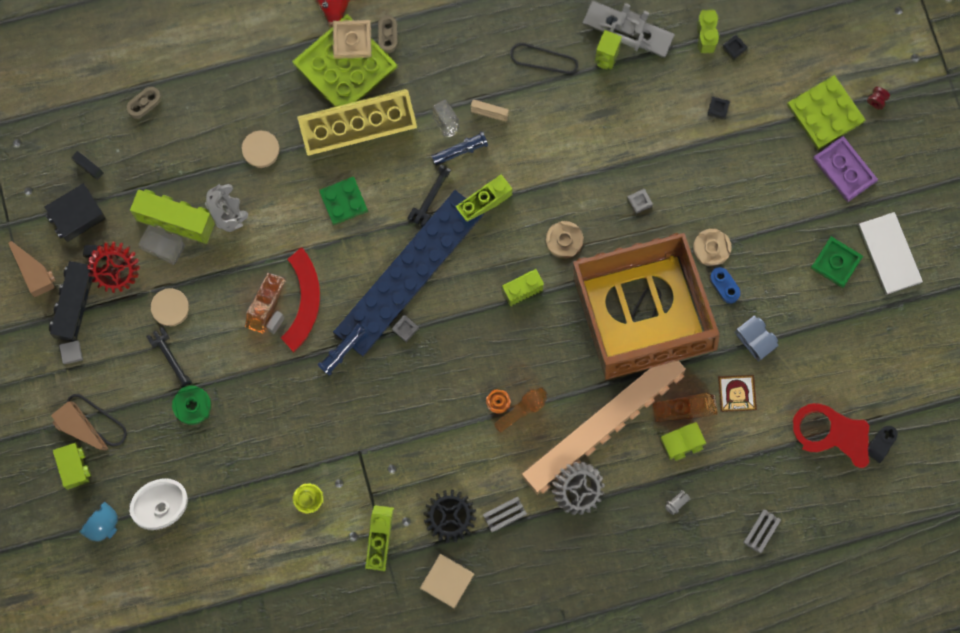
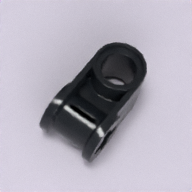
[868,425,898,464]

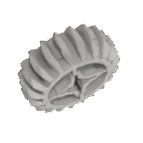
[552,462,605,515]

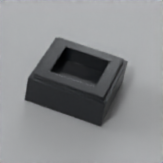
[721,34,748,61]
[707,96,730,120]

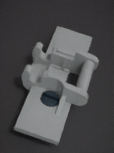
[583,0,674,57]

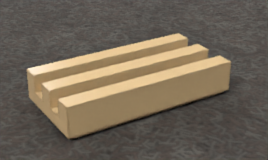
[471,100,509,122]

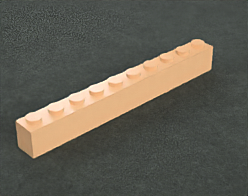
[522,361,686,495]

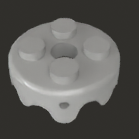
[205,184,248,232]

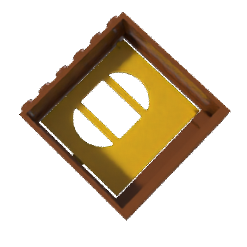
[573,233,720,380]

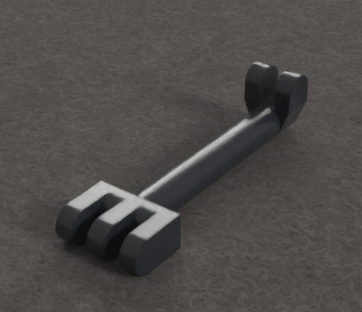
[407,165,451,227]
[146,326,192,388]

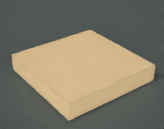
[333,20,371,59]
[420,554,474,609]

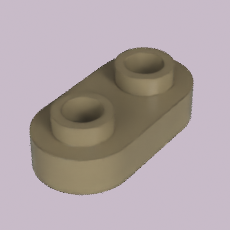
[378,15,397,53]
[127,87,161,119]

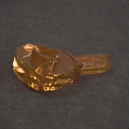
[494,387,548,432]

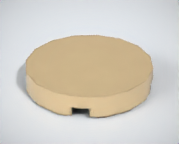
[242,130,280,168]
[546,221,584,259]
[693,229,731,266]
[151,288,189,326]

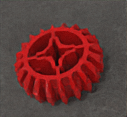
[87,241,140,293]

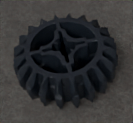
[424,490,477,543]

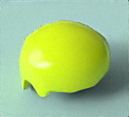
[293,483,323,514]

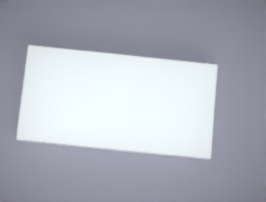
[858,212,923,295]

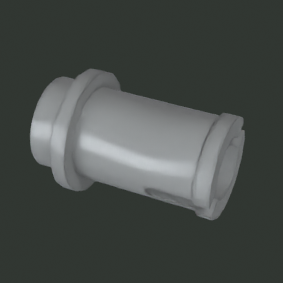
[665,490,690,515]

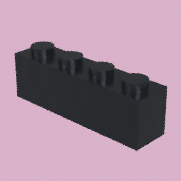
[49,261,94,342]

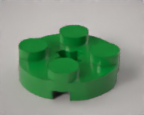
[172,386,212,425]

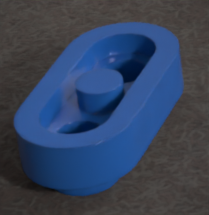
[710,268,740,303]

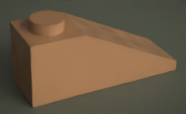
[8,241,56,297]
[51,401,108,451]

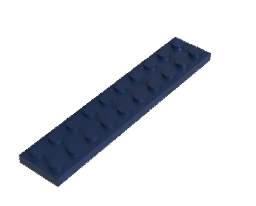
[333,190,484,357]

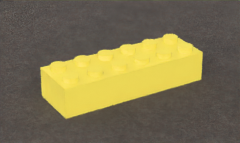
[298,89,417,156]

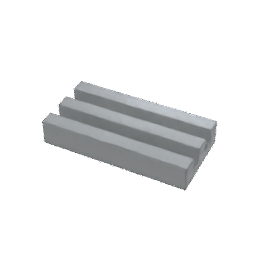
[483,497,527,533]
[744,509,781,553]

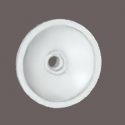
[130,479,188,530]

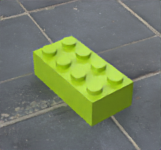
[130,189,215,244]

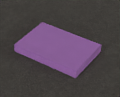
[813,136,878,203]

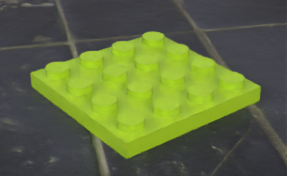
[292,14,398,107]

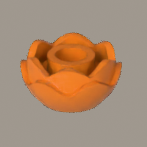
[486,389,511,413]

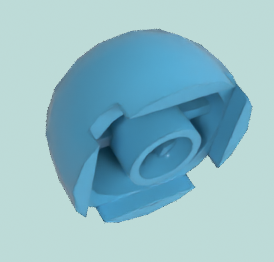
[80,502,118,541]

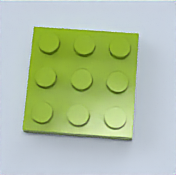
[787,75,865,150]

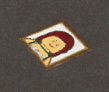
[718,375,757,412]

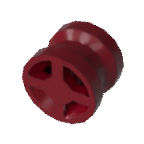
[867,86,891,110]

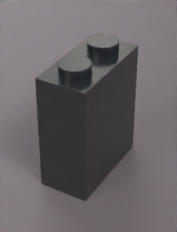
[45,183,106,242]

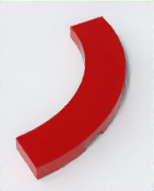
[281,247,320,353]

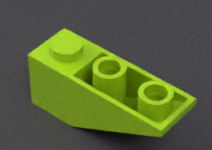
[455,174,513,222]
[366,505,394,571]

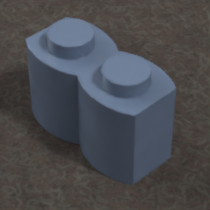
[734,316,779,362]

